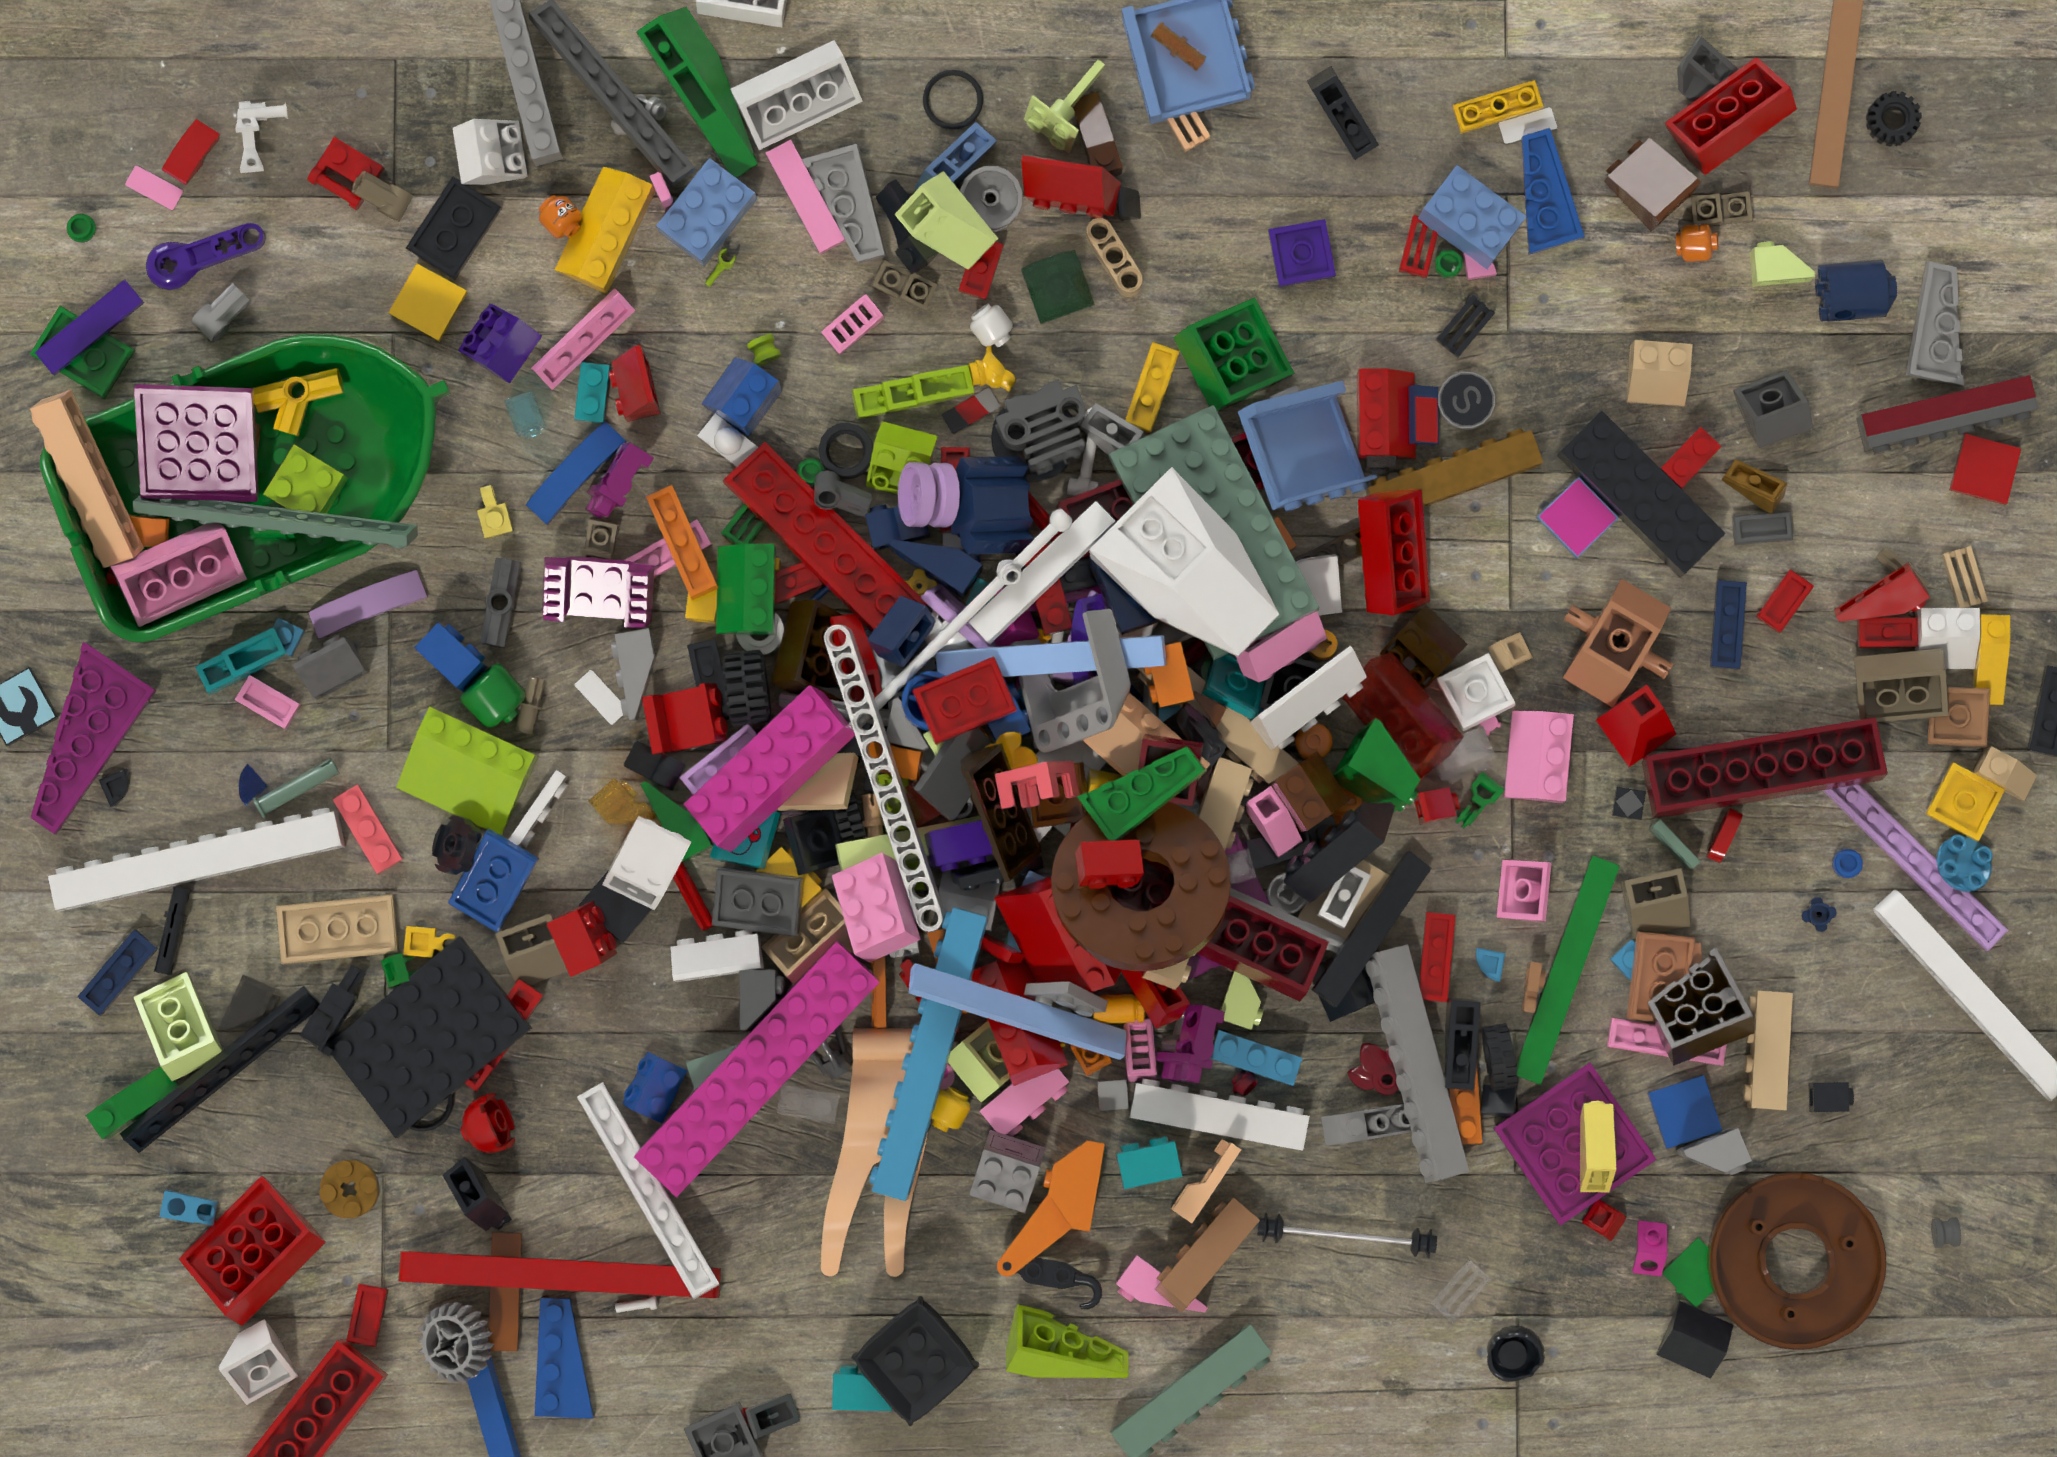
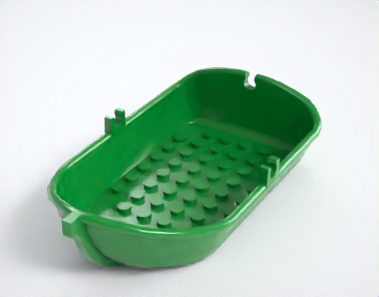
[39,334,451,642]

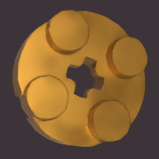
[319,1160,379,1218]

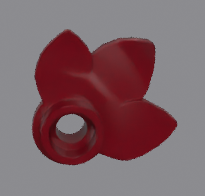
[1347,1043,1399,1095]

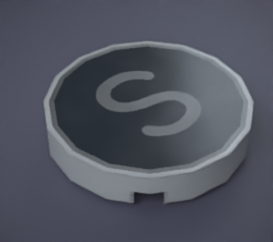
[1438,372,1495,429]

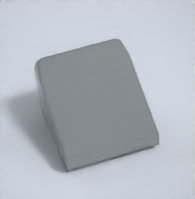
[1097,1079,1129,1111]

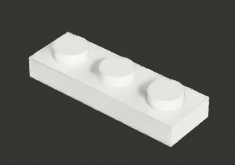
[509,770,568,848]

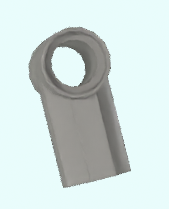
[191,283,251,342]

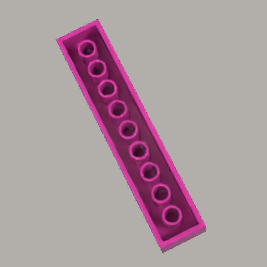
[634,940,880,1197]

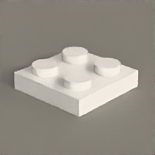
[1437,653,1515,731]

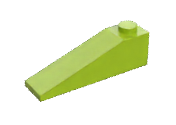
[1006,1304,1129,1378]

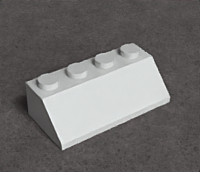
[730,40,863,150]
[1250,646,1367,750]

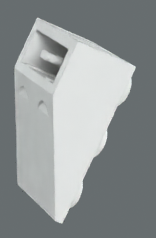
[602,816,691,910]

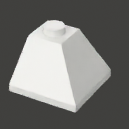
[219,1319,298,1405]

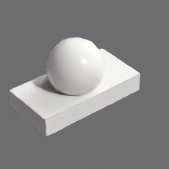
[697,413,758,467]

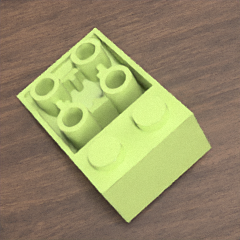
[895,171,998,269]

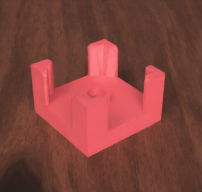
[995,761,1080,809]

